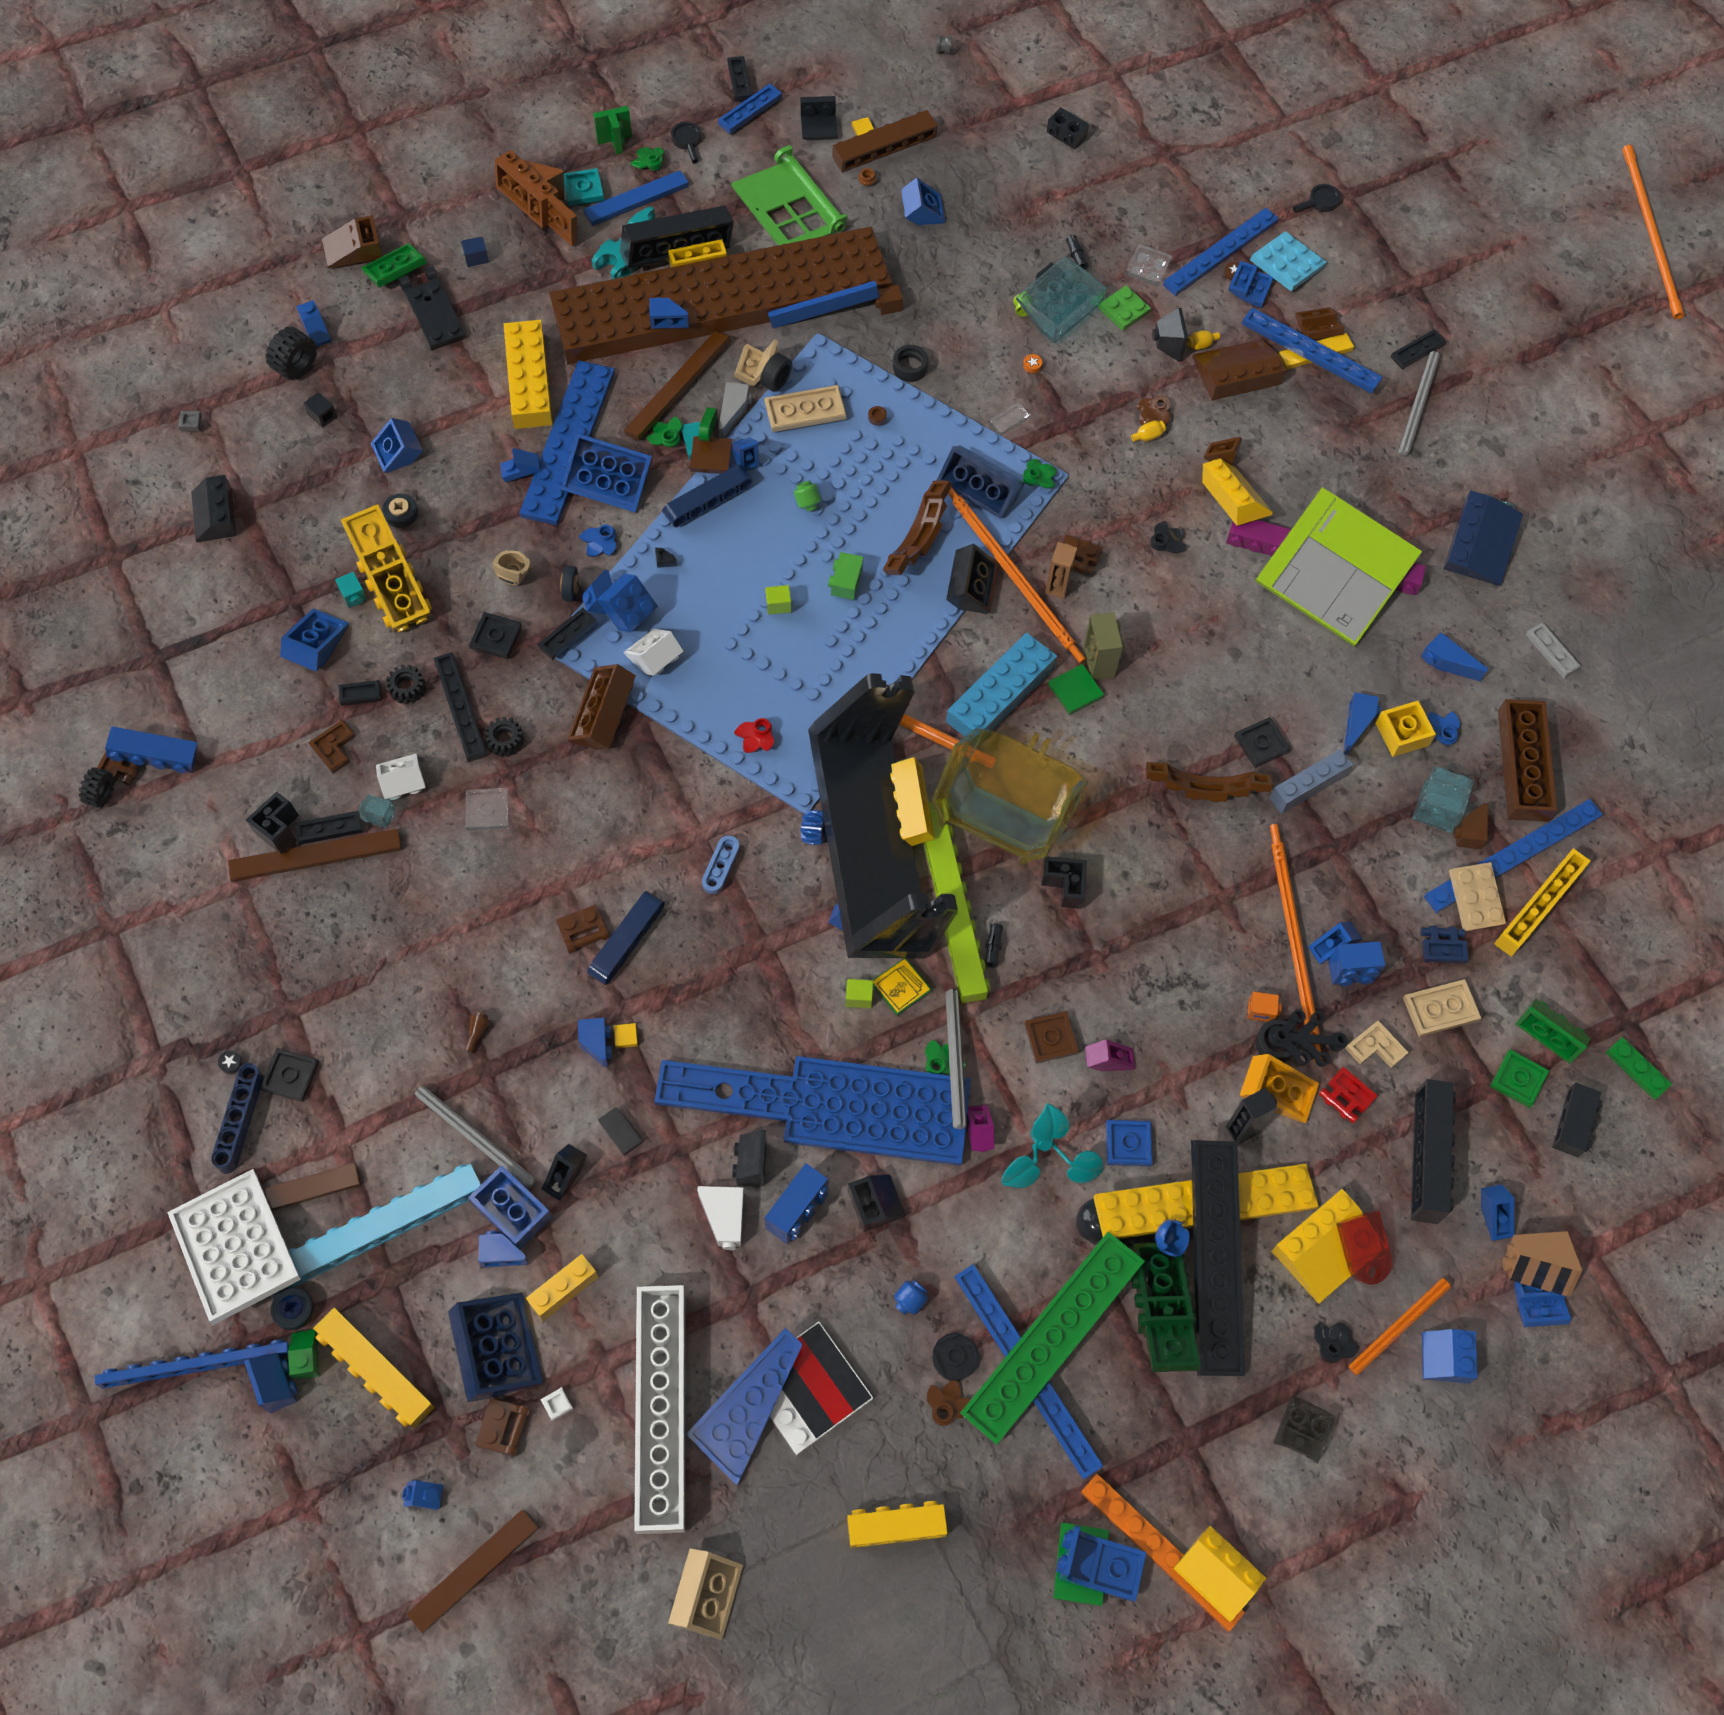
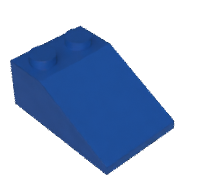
[280,608,349,672]

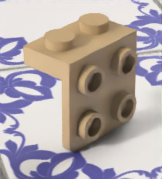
[734,339,779,387]

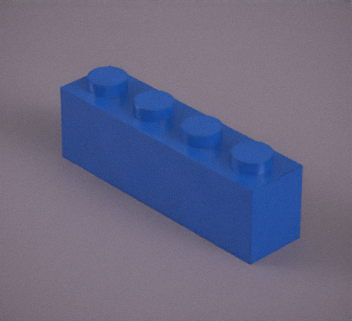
[105,726,198,773]

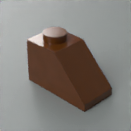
[1453,803,1488,850]

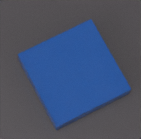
[1106,1120,1153,1166]

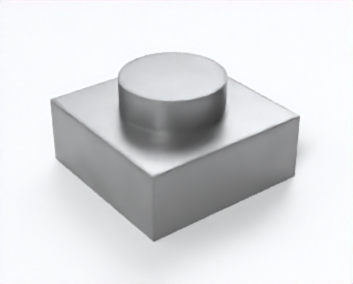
[178,411,202,432]

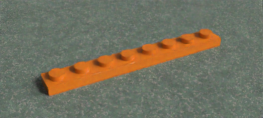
[1080,1474,1245,1632]

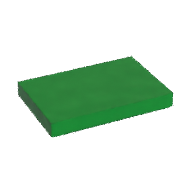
[361,243,427,288]
[1053,1522,1109,1606]

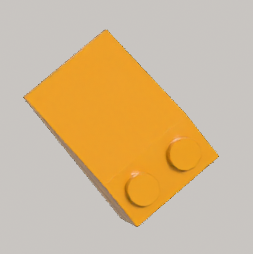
[1239,1054,1319,1123]

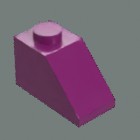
[1085,1039,1135,1072]
[967,1105,994,1152]

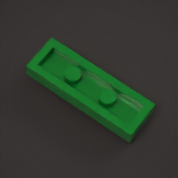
[1605,1037,1672,1100]

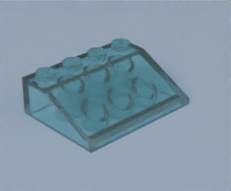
[1016,255,1107,343]

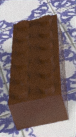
[1498,699,1557,822]

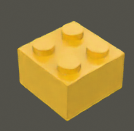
[1375,701,1436,757]

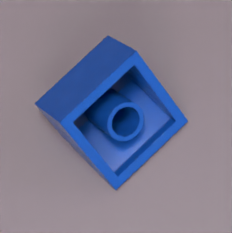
[901,178,945,225]
[371,418,423,473]
[1422,1329,1477,1384]
[244,1354,299,1414]

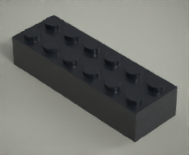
[620,205,734,268]
[1411,1079,1457,1224]

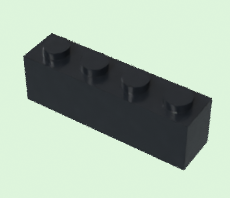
[1226,1088,1278,1146]

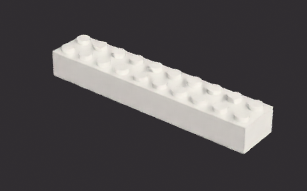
[634,1285,685,1534]

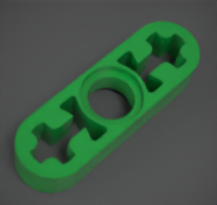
[699,407,717,442]

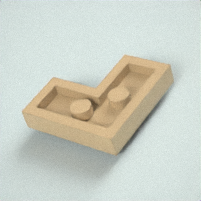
[1345,1021,1409,1068]

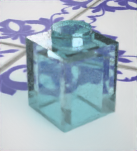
[359,794,395,828]

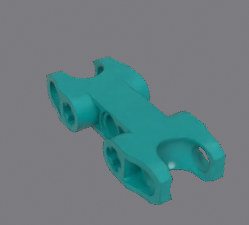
[592,206,656,279]

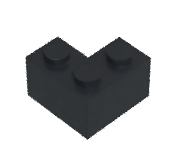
[246,791,299,854]
[1041,856,1087,909]

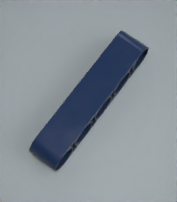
[662,465,753,527]
[587,891,665,985]
[211,1063,264,1174]

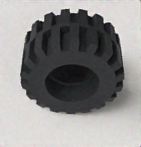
[265,326,317,380]

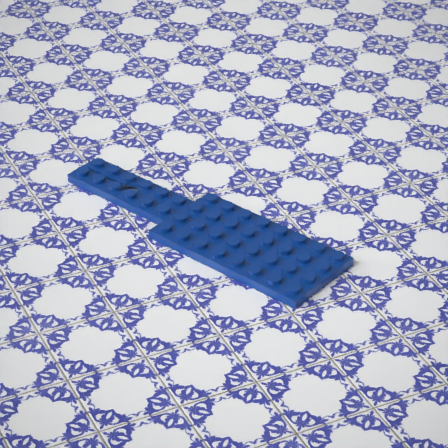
[654,1056,971,1166]

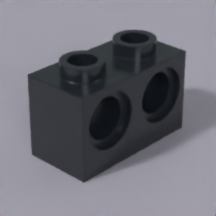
[1046,107,1089,149]

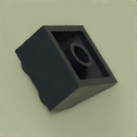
[732,1130,767,1187]

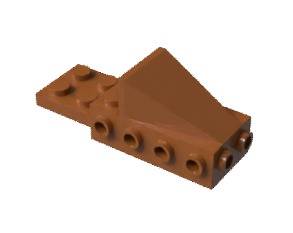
[494,150,578,246]

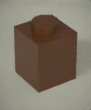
[874,285,903,315]

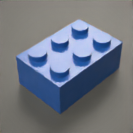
[765,1163,829,1245]
[468,1165,552,1250]

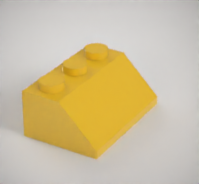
[1173,1526,1266,1622]

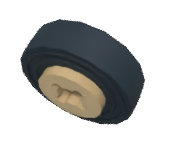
[382,494,418,528]

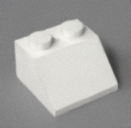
[624,629,683,676]
[376,754,426,800]

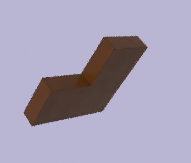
[308,720,356,774]

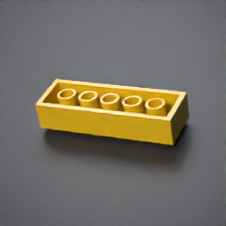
[503,320,553,429]

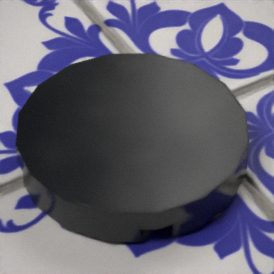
[932,1333,979,1381]

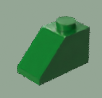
[288,1329,320,1380]

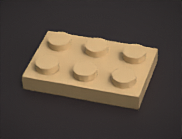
[1449,862,1506,932]
[1403,979,1481,1037]

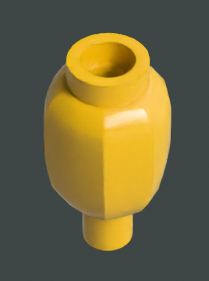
[1186,330,1220,350]
[1131,420,1166,442]

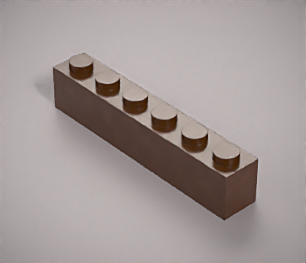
[832,110,937,173]

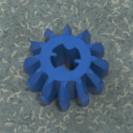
[800,810,826,845]

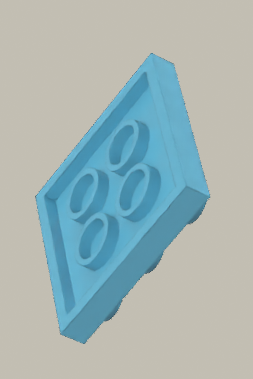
[1250,231,1327,292]

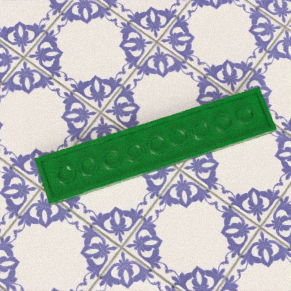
[960,1232,1145,1445]

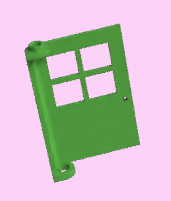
[731,145,847,245]

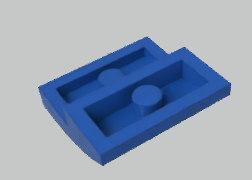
[1228,261,1273,308]
[1514,1282,1571,1327]

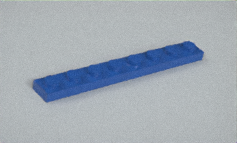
[1163,208,1279,296]
[1242,308,1382,394]
[95,1340,290,1389]

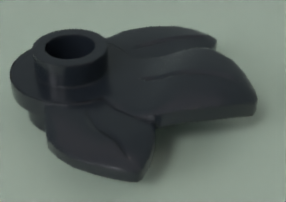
[1150,521,1187,553]
[1314,1322,1359,1363]

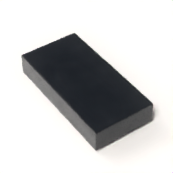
[338,680,382,706]
[598,1107,642,1156]

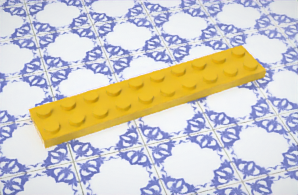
[1093,1164,1319,1239]

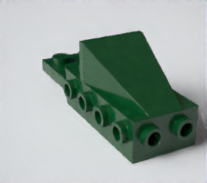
[1131,1243,1201,1372]

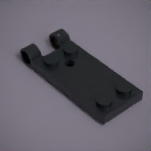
[398,266,466,351]

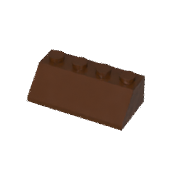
[567,664,636,750]

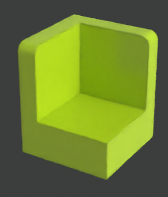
[765,585,791,615]
[845,979,873,1008]

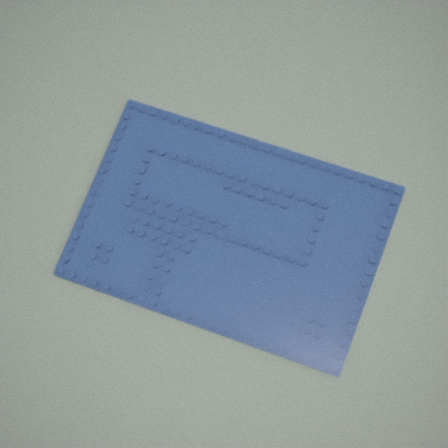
[555,334,1068,814]

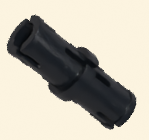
[1066,235,1088,271]
[984,923,1003,968]

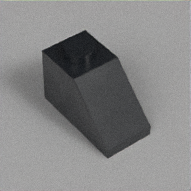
[541,1144,587,1201]

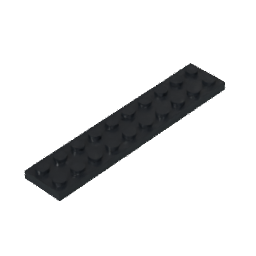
[1191,1140,1245,1376]

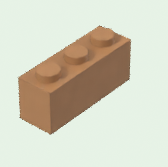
[1045,542,1077,599]

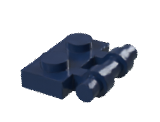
[1420,926,1469,963]

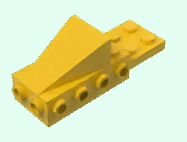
[340,504,432,633]

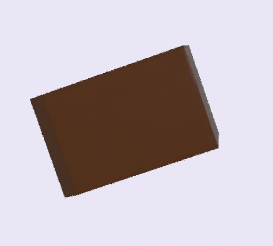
[1204,437,1242,465]

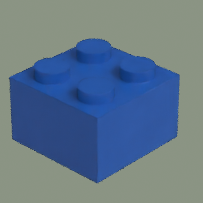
[597,574,658,632]
[1328,941,1386,986]

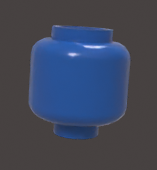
[894,1280,928,1315]

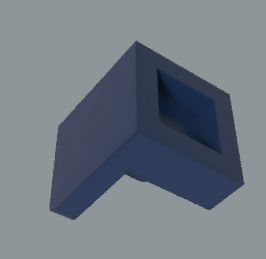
[461,237,489,267]

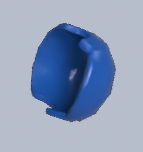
[1155,1219,1190,1257]

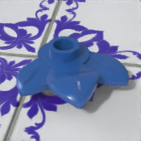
[579,524,616,557]
[1427,711,1460,745]

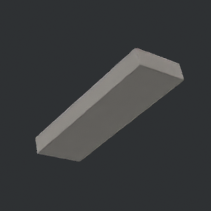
[1525,622,1581,679]

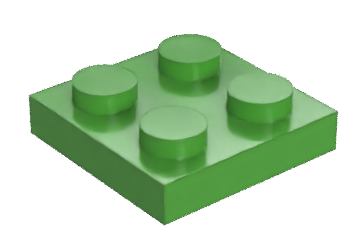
[1098,286,1151,331]

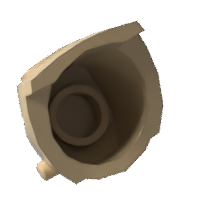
[493,550,532,586]

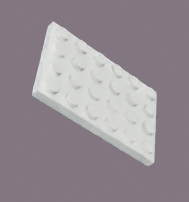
[167,1169,301,1325]

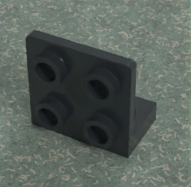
[800,96,838,140]

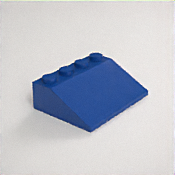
[560,433,653,513]

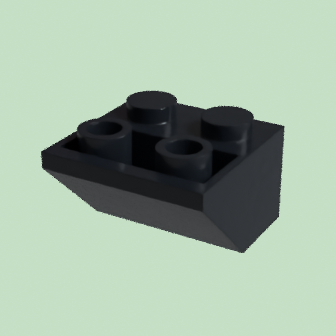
[848,1174,906,1232]

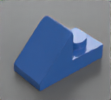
[500,448,541,482]

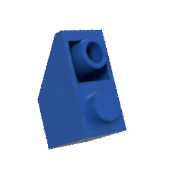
[578,1018,612,1067]

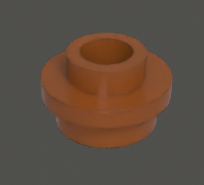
[859,168,876,186]

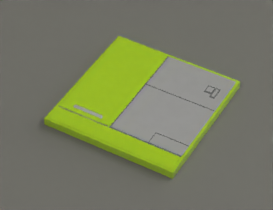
[1255,487,1422,647]

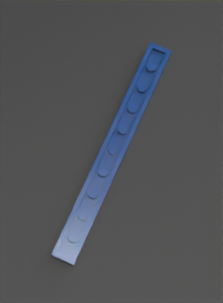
[1424,799,1603,914]
[954,1264,1103,1480]

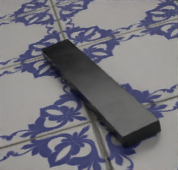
[433,652,487,762]

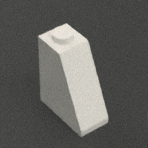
[697,1186,744,1250]

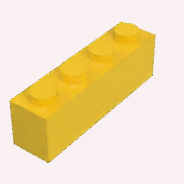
[890,757,935,846]
[847,1501,947,1548]

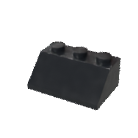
[191,475,236,543]
[946,543,999,614]

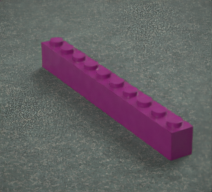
[1226,520,1426,595]

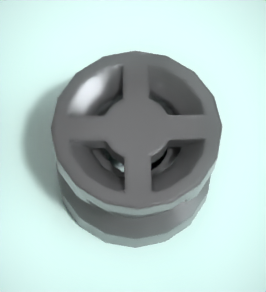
[936,35,951,54]

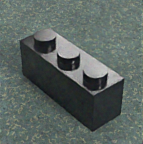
[1552,1082,1602,1157]

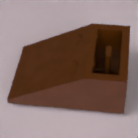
[322,215,383,269]

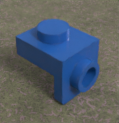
[402,1480,443,1510]

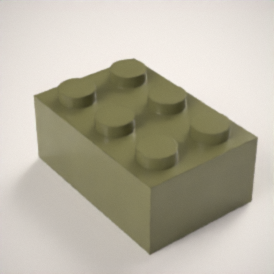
[1083,612,1125,680]

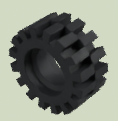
[386,665,426,704]
[485,717,524,757]
[79,767,115,808]

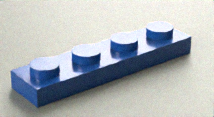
[718,84,782,134]

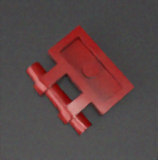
[1319,1067,1378,1123]

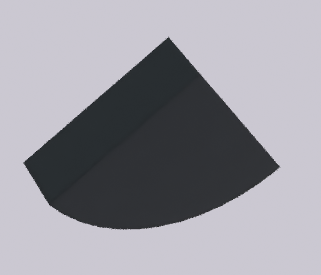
[655,547,677,568]

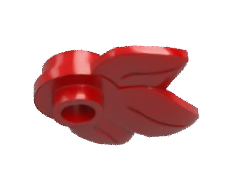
[734,718,774,753]

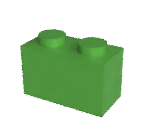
[828,552,864,600]

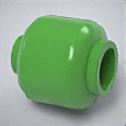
[793,480,822,511]

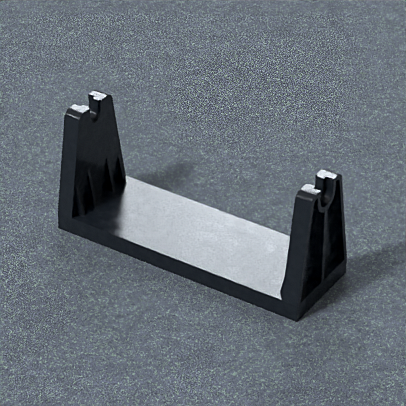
[808,673,958,959]

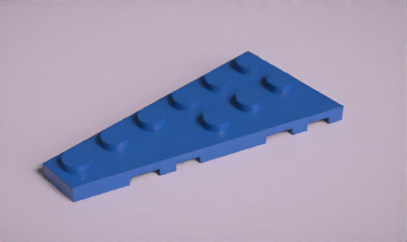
[686,1328,803,1485]

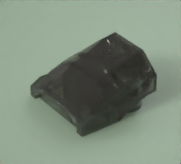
[1273,1396,1336,1464]

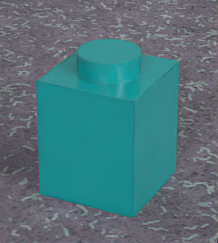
[335,572,367,608]

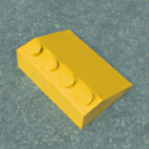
[1271,1189,1385,1304]

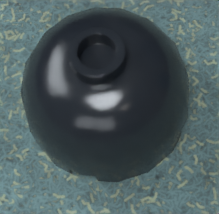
[1076,1198,1103,1245]

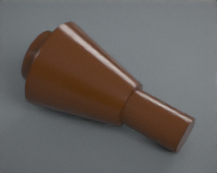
[465,1012,491,1053]

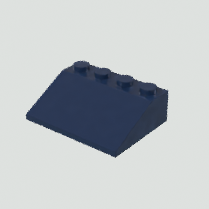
[1443,490,1523,586]
[448,1293,543,1403]

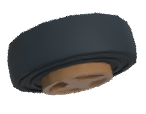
[560,566,580,602]

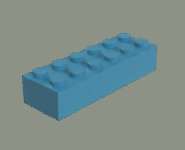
[946,632,1057,746]

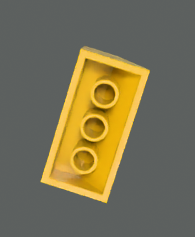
[1202,459,1272,526]

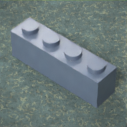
[1269,749,1353,814]

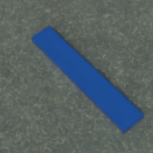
[583,170,689,226]
[768,281,879,328]

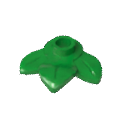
[631,147,664,171]
[647,416,682,447]
[1023,459,1057,488]
[925,1040,967,1075]

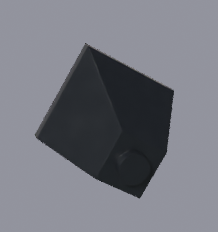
[1152,308,1188,362]

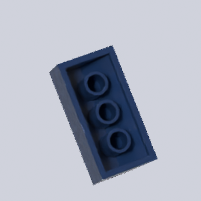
[936,445,1025,519]

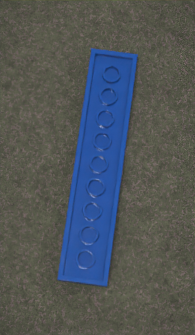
[519,361,615,526]

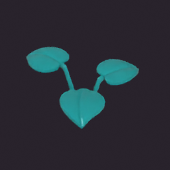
[1001,1103,1104,1188]

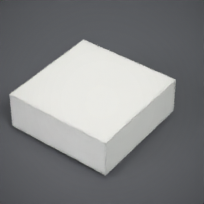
[541,1387,573,1422]

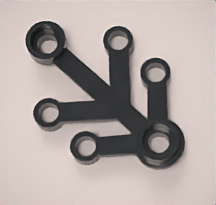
[1268,1009,1348,1067]

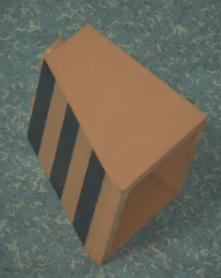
[1502,1231,1582,1296]

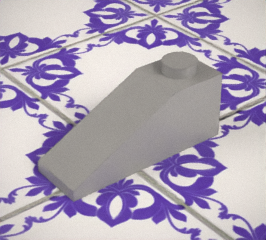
[718,382,752,438]

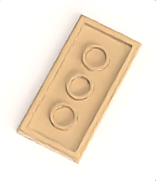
[764,385,846,432]

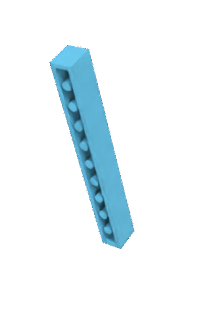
[270,1164,481,1298]

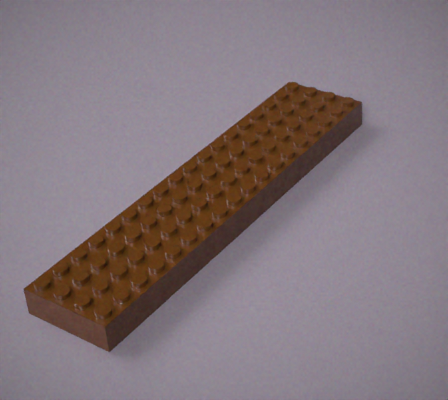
[549,226,892,365]

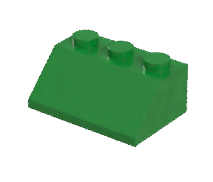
[1515,998,1591,1064]

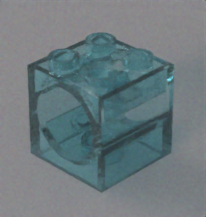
[1412,766,1474,833]

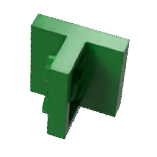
[593,106,632,155]

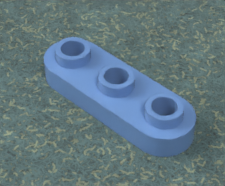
[702,836,739,894]

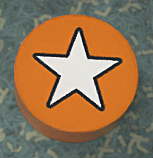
[1023,354,1042,373]

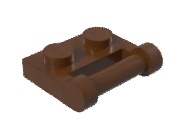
[556,904,609,954]
[475,1398,531,1457]

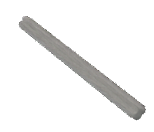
[1399,351,1440,456]
[945,989,966,1130]
[415,1086,536,1189]

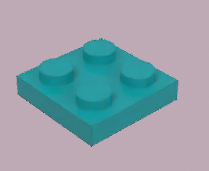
[564,168,604,206]

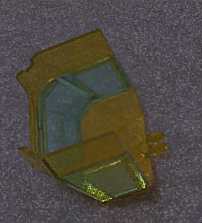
[931,728,1088,866]

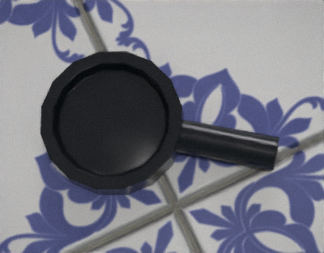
[671,121,701,164]
[1293,184,1341,213]

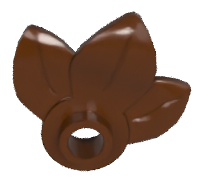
[1136,396,1170,427]
[927,1380,971,1426]

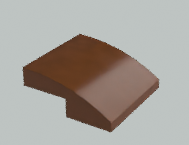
[1295,307,1344,340]

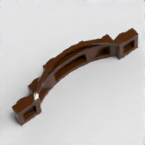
[882,481,952,575]
[1145,762,1272,802]

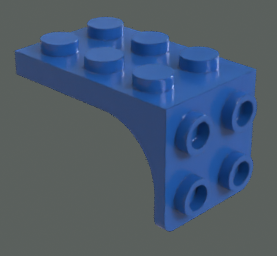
[1056,1525,1146,1602]

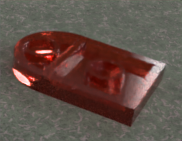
[1336,1210,1392,1285]

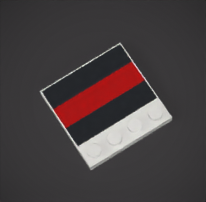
[769,1322,873,1456]

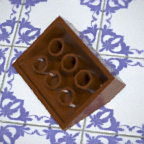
[1192,339,1286,401]

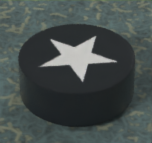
[218,1051,242,1074]

